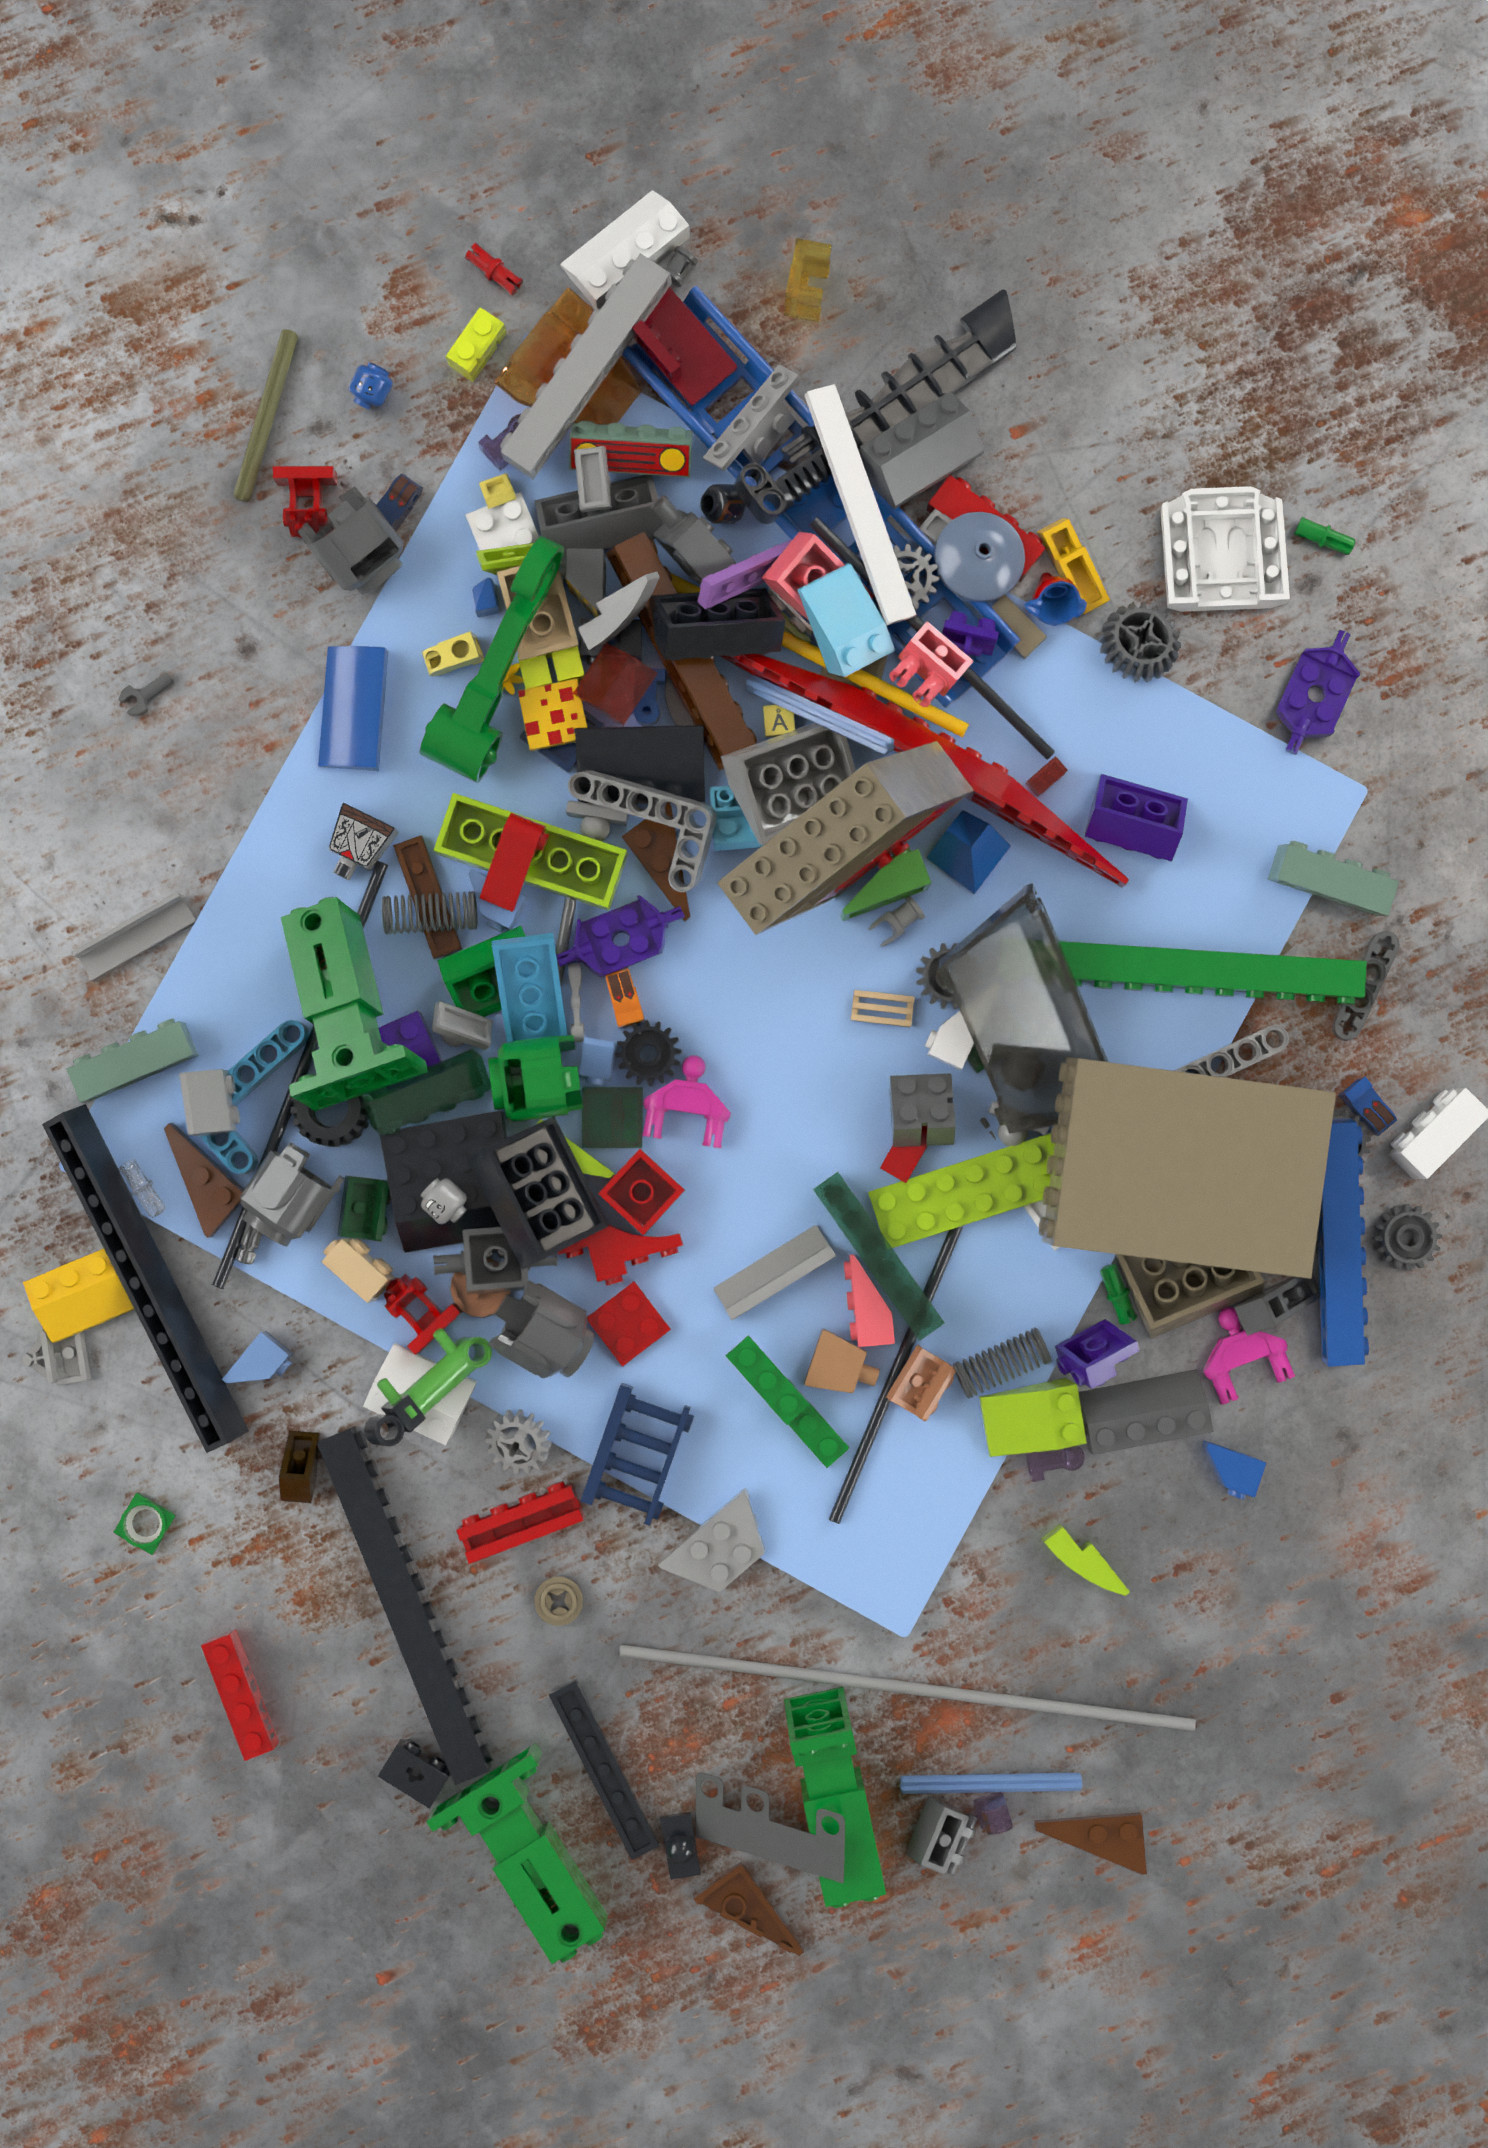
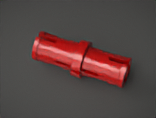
[465,243,523,296]

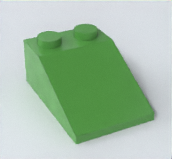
[841,847,931,921]

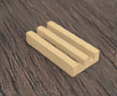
[851,990,915,1027]

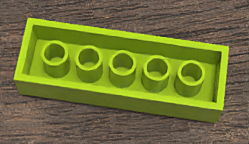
[434,793,628,911]

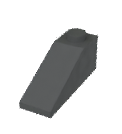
[1234,1273,1320,1336]

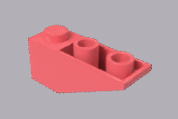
[844,1254,895,1347]

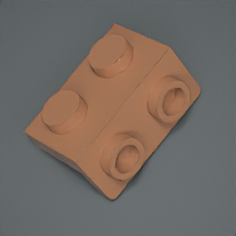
[886,1345,956,1421]

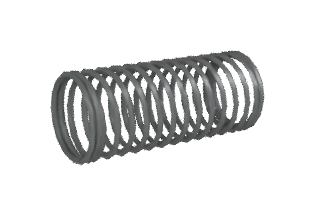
[382,891,478,935]
[953,1327,1052,1399]

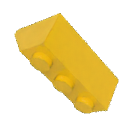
[23,1248,135,1343]

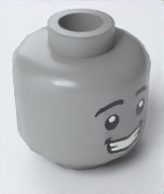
[420,1178,467,1224]

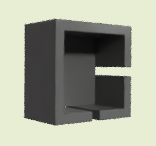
[889,1073,956,1147]

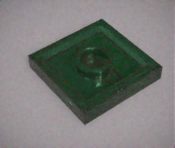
[582,1087,643,1148]

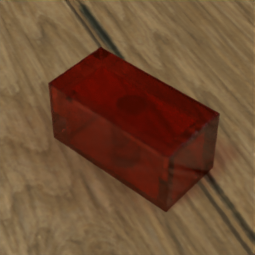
[1025,756,1068,797]

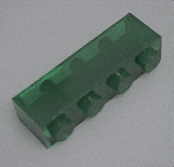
[361,1049,491,1135]

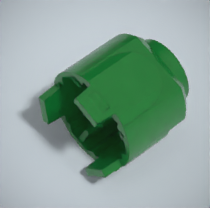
[488,1035,583,1122]

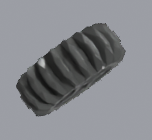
[1099,602,1181,683]

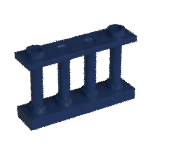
[580,1383,694,1526]

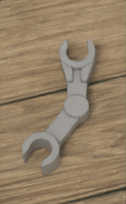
[568,963,585,1042]

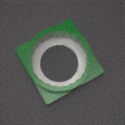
[113,1492,176,1555]

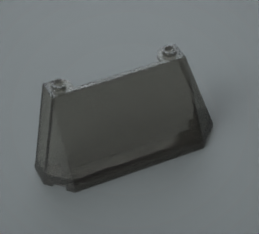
[936,883,1109,1134]

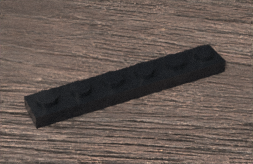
[549,1679,659,1860]

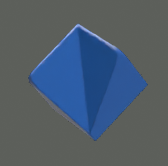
[472,578,500,618]

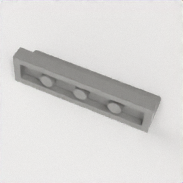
[71,892,197,981]
[714,1225,836,1320]

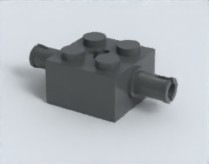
[651,495,736,584]
[433,1227,557,1295]

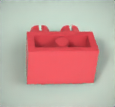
[889,621,973,707]

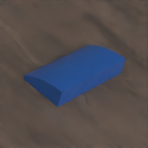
[318,646,388,771]

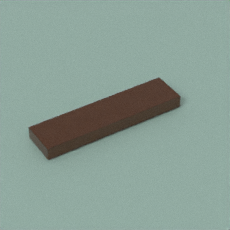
[393,835,463,960]

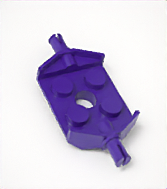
[1276,630,1360,755]
[556,895,685,978]

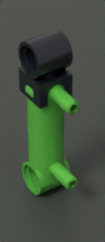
[364,1328,492,1447]

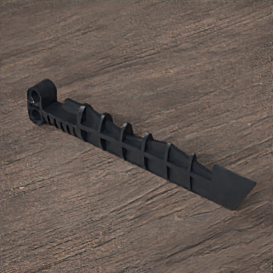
[734,289,1016,524]

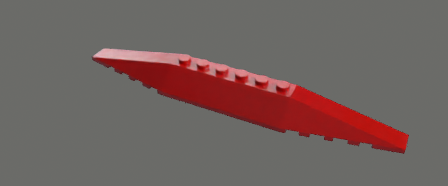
[720,653,1129,888]

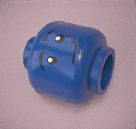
[348,362,393,410]

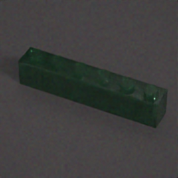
[813,1172,945,1341]

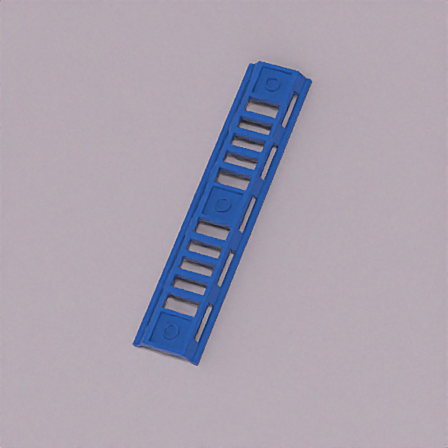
[622,285,1021,708]

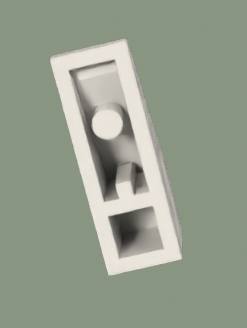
[925,982,1000,1070]

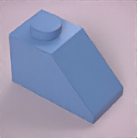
[468,869,528,933]
[579,1037,617,1086]
[222,1331,294,1383]

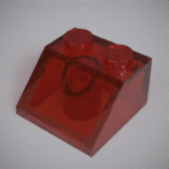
[573,643,658,727]

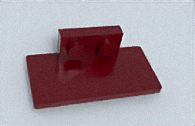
[632,287,737,406]

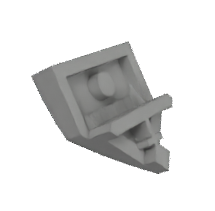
[21,1329,92,1385]

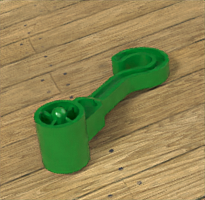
[419,536,564,783]

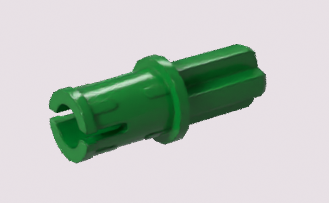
[1294,516,1355,555]
[1100,1264,1138,1325]

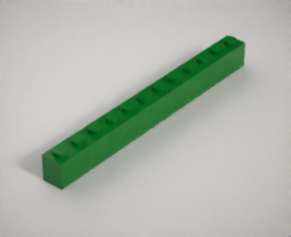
[996,937,1367,1005]

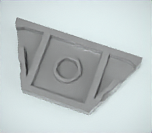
[658,1488,765,1592]

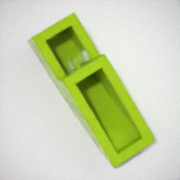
[1041,1524,1130,1596]

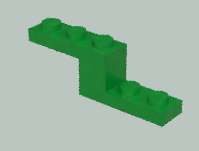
[725,1335,849,1468]

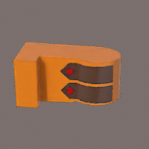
[605,968,645,1029]

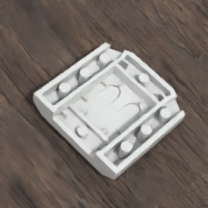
[1161,487,1290,612]

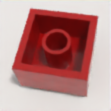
[598,1149,686,1235]

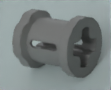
[662,246,698,287]

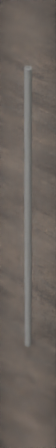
[619,1644,1196,1731]

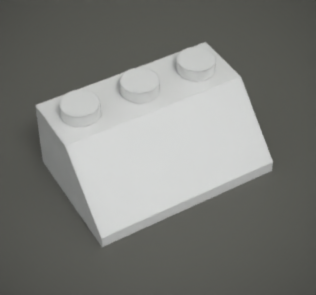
[363,1343,477,1446]

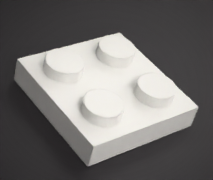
[465,492,539,550]

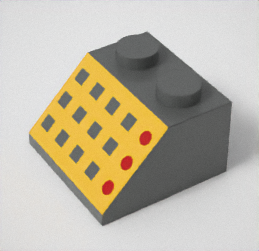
[561,548,606,618]

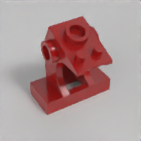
[273,466,337,538]
[383,1274,463,1355]

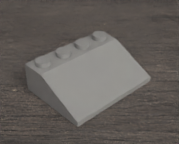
[721,723,856,845]

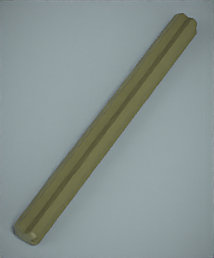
[233,329,298,502]

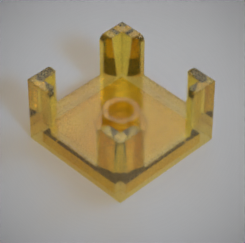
[784,238,832,322]

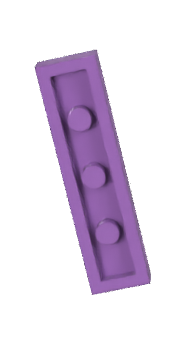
[698,539,792,609]

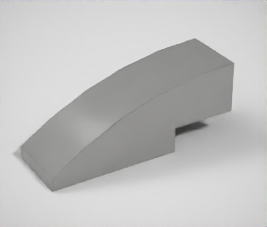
[578,572,660,650]

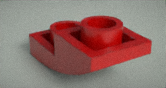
[880,1126,928,1183]

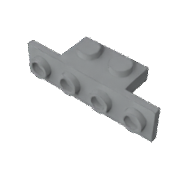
[703,365,801,471]

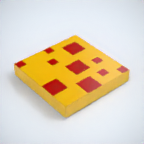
[518,679,587,751]

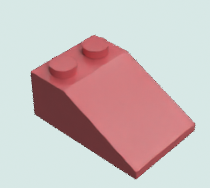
[761,532,874,620]

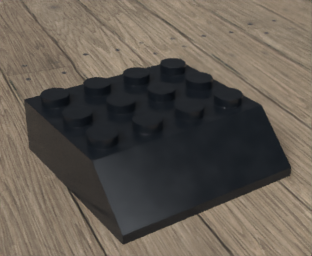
[379,1111,508,1253]

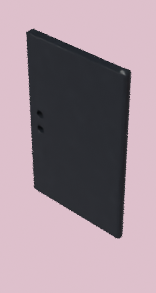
[574,725,705,805]

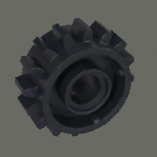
[615,1020,682,1087]

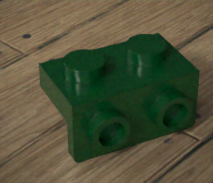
[337,1175,391,1242]

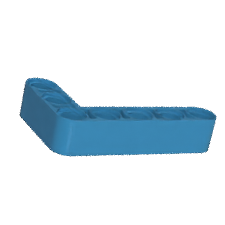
[200,1020,309,1174]

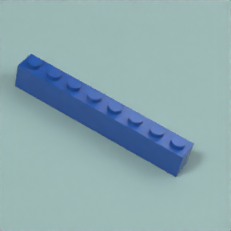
[1317,1118,1369,1367]

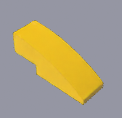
[1037,518,1110,614]

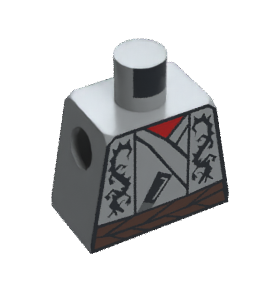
[329,802,398,880]

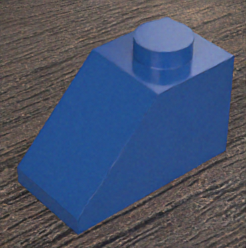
[1202,1440,1266,1500]

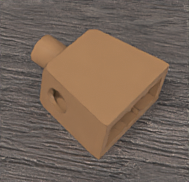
[804,1328,880,1393]

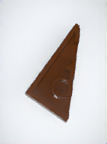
[622,802,690,922]
[164,1123,244,1238]
[1034,1812,1147,1875]
[693,1861,804,1956]

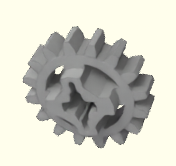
[893,544,939,610]
[485,1409,552,1474]

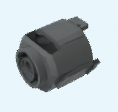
[298,487,403,595]
[240,1142,345,1247]
[488,1281,595,1379]

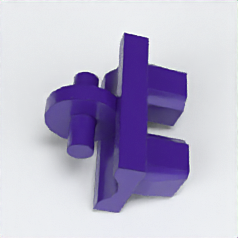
[942,611,999,657]

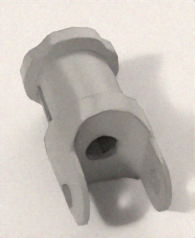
[868,896,925,947]

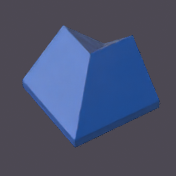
[926,810,1011,894]

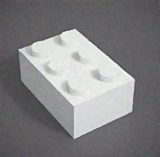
[1387,1088,1488,1179]

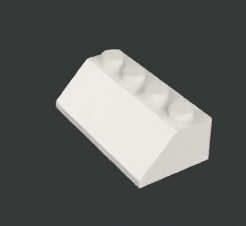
[560,190,690,310]

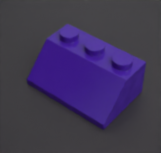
[1084,774,1188,862]

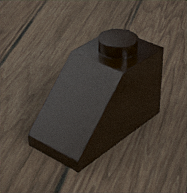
[279,1430,320,1503]

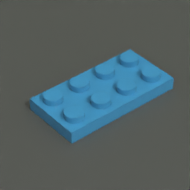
[492,933,568,1043]

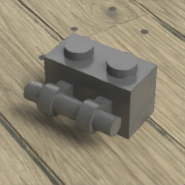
[905,1796,978,1875]

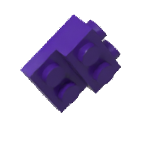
[1055,1319,1140,1389]

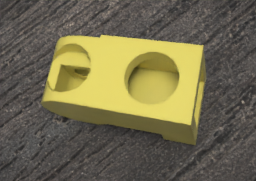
[422,631,484,677]

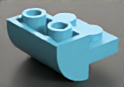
[710,786,764,851]

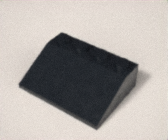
[467,1117,609,1270]

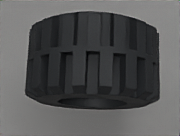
[290,1074,372,1147]

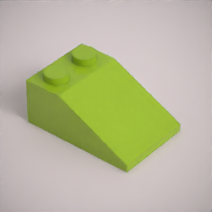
[979,1378,1087,1457]

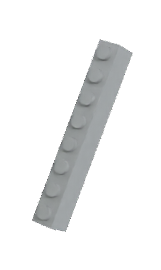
[500,253,672,480]

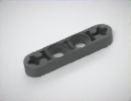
[1332,931,1400,1041]

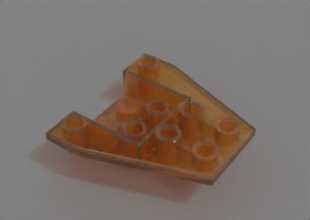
[493,287,643,425]

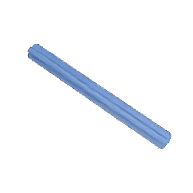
[746,675,894,755]
[900,1773,1082,1794]

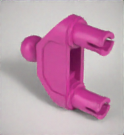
[642,1055,731,1148]
[1203,1307,1296,1405]

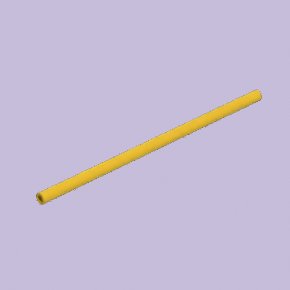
[670,573,969,738]

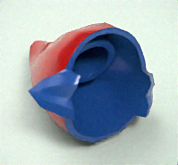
[1024,572,1087,626]

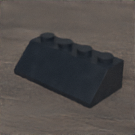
[650,588,786,661]

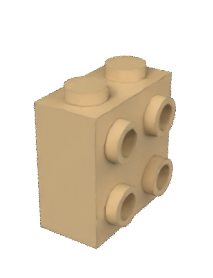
[322,1238,395,1303]

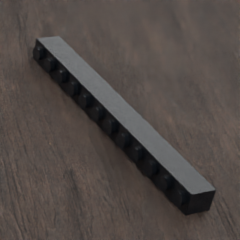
[42,1104,249,1453]
[317,1426,494,1785]

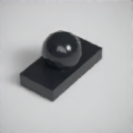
[660,1811,701,1880]

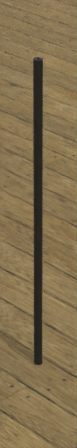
[212,861,388,1289]

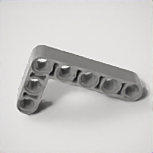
[568,770,717,892]
[1173,1025,1289,1078]

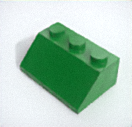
[437,926,526,1017]

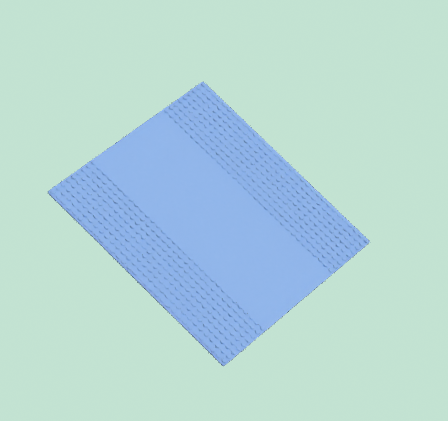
[59,333,1367,1637]

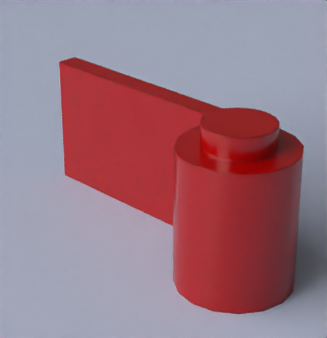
[479,813,549,912]

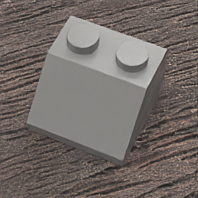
[179,1069,240,1136]

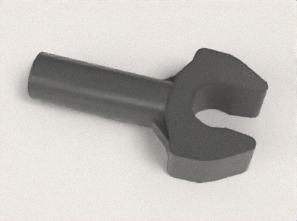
[118,672,174,716]

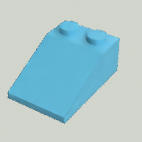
[797,563,895,677]

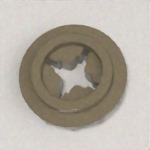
[534,1576,583,1626]

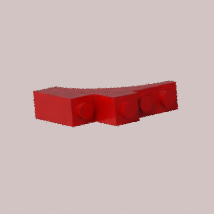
[558,1224,683,1286]

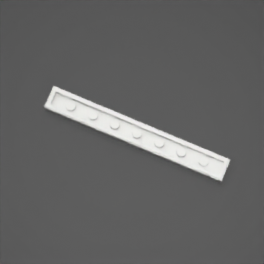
[804,384,916,626]

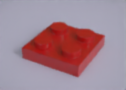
[587,1281,671,1367]

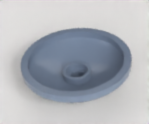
[934,512,1025,602]

